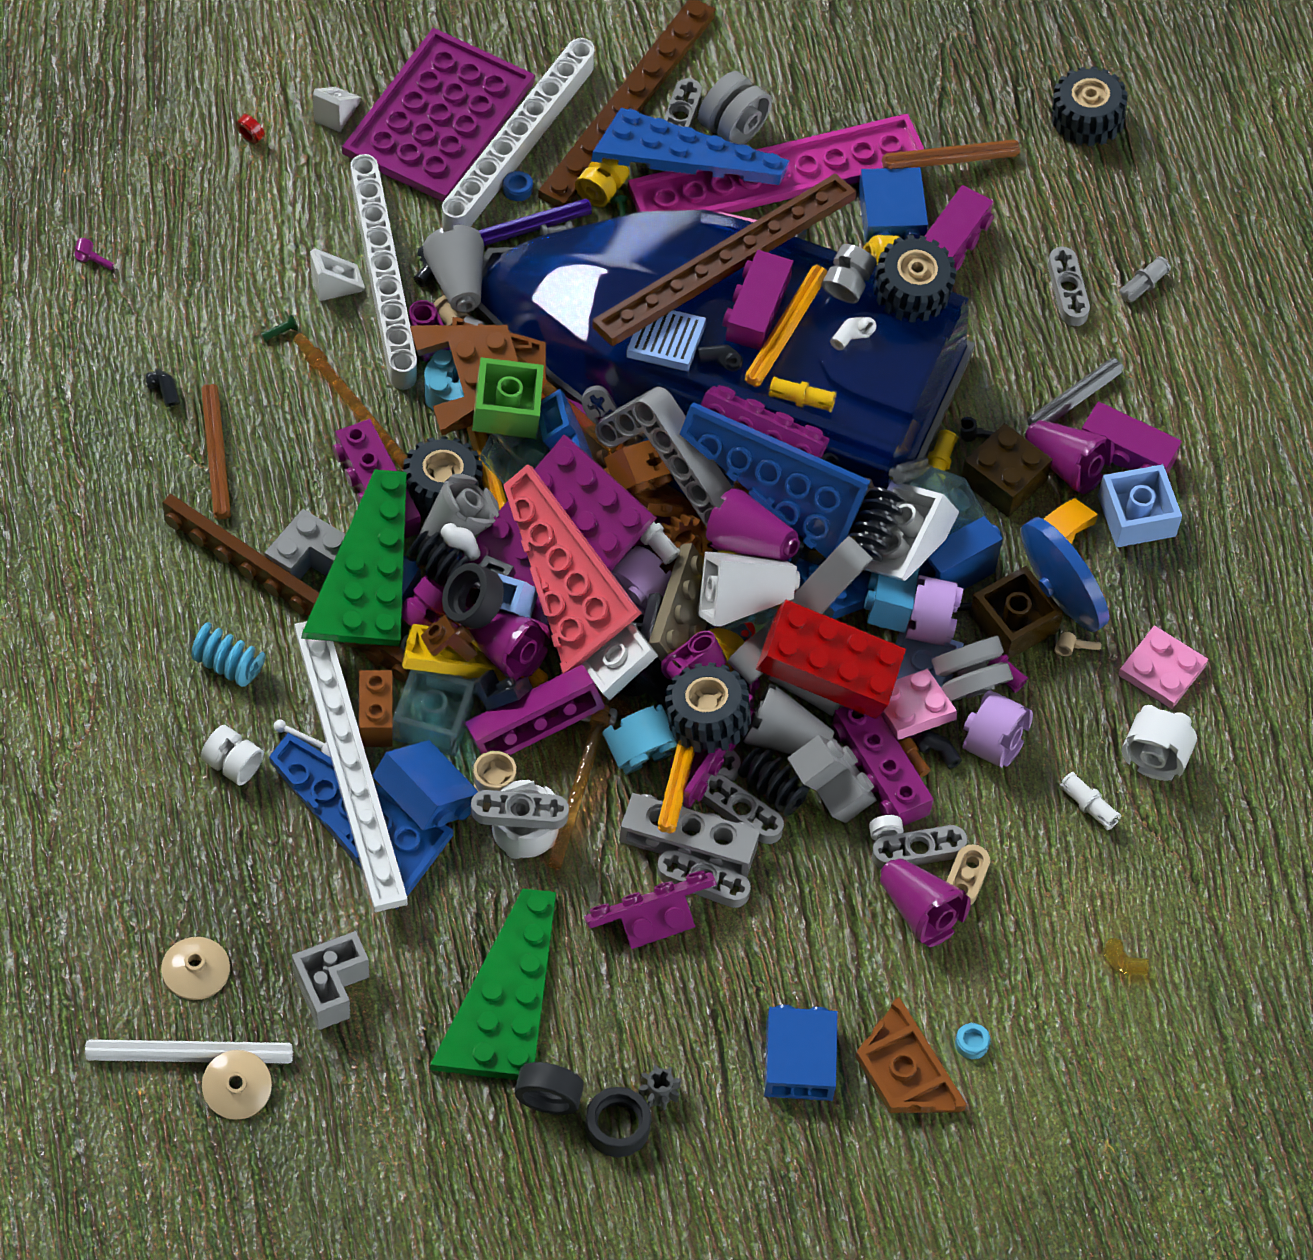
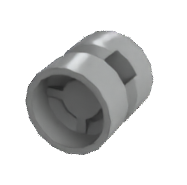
[821,244,877,304]

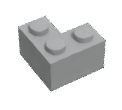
[265,509,346,580]
[788,735,876,823]
[292,931,369,1030]

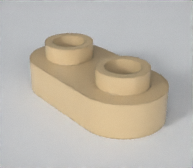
[946,844,990,905]

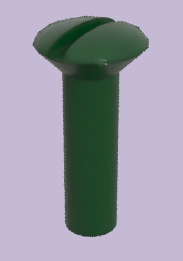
[610,195,629,231]
[261,315,298,341]

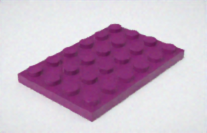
[342,28,535,202]
[460,435,656,647]

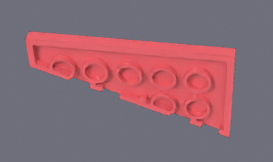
[503,464,642,674]

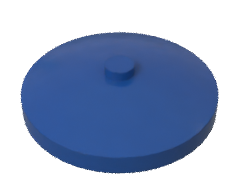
[1021,517,1109,632]

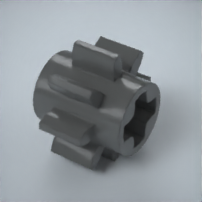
[638,1065,681,1110]

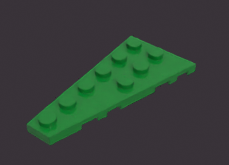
[301,469,407,646]
[430,888,556,1080]

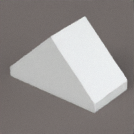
[313,87,362,132]
[310,248,365,301]

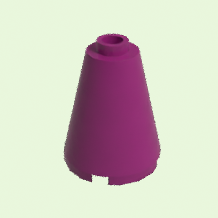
[1025,420,1114,494]
[706,489,800,561]
[460,605,550,681]
[880,858,971,947]

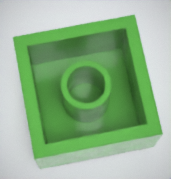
[472,357,544,439]

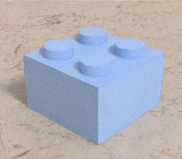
[1098,464,1182,548]

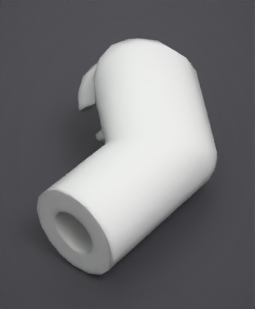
[830,317,876,350]
[441,523,481,561]

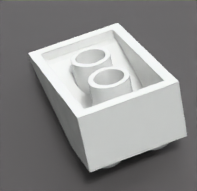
[863,480,959,581]

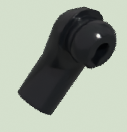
[145,369,180,407]

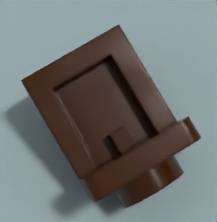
[421,615,478,662]

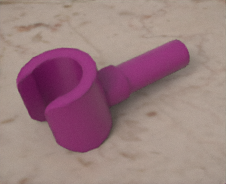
[74,238,114,270]

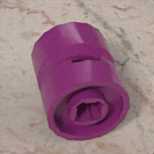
[401,575,446,626]

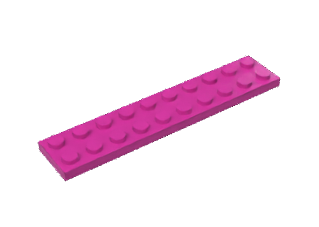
[627,113,924,234]

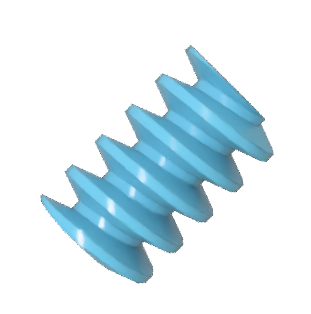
[191,622,266,687]

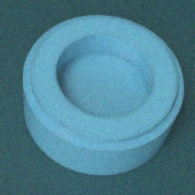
[955,1023,990,1059]

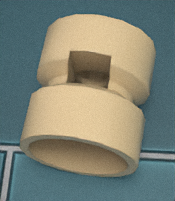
[474,751,516,810]

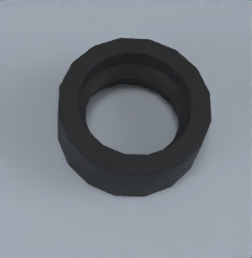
[442,563,504,629]
[514,1062,584,1115]
[585,1086,652,1158]

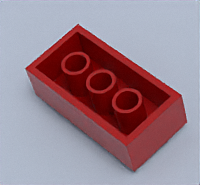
[756,599,906,719]

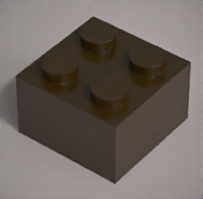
[960,423,1053,517]
[969,566,1064,660]

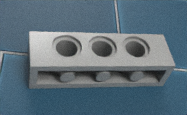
[619,793,760,878]

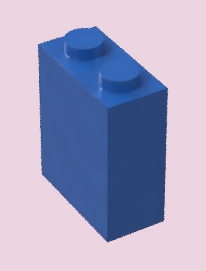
[858,167,928,244]
[917,516,1003,590]
[372,740,479,830]
[764,1005,837,1101]

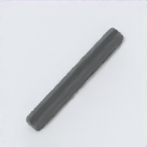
[1027,357,1123,427]
[888,457,933,484]

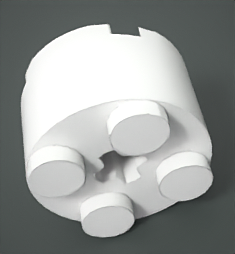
[1121,705,1197,781]
[492,780,559,859]

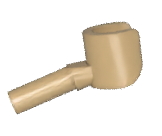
[1055,632,1101,656]

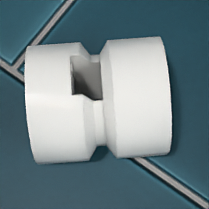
[201,725,264,786]

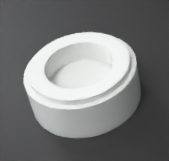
[869,815,904,840]

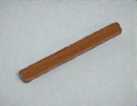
[881,139,1020,169]
[201,384,231,520]

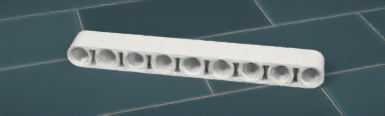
[442,38,594,232]
[351,154,417,390]

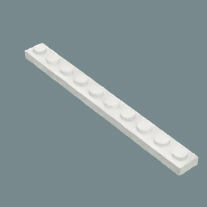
[294,621,407,913]

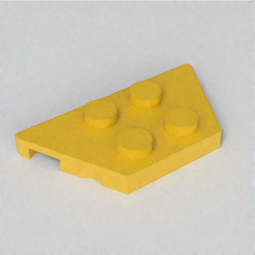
[402,624,507,681]

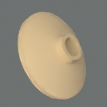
[161,937,230,1000]
[202,1050,272,1120]

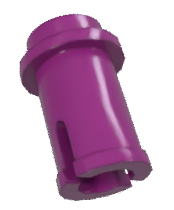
[987,655,1028,693]

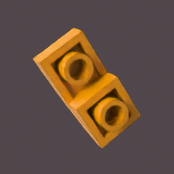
[1044,498,1098,544]

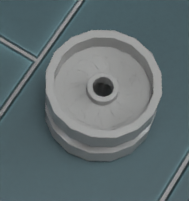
[698,71,772,145]
[931,636,1014,702]

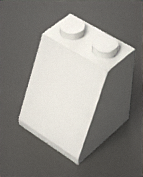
[698,552,800,626]

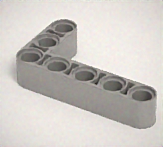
[595,387,732,527]
[727,536,873,685]

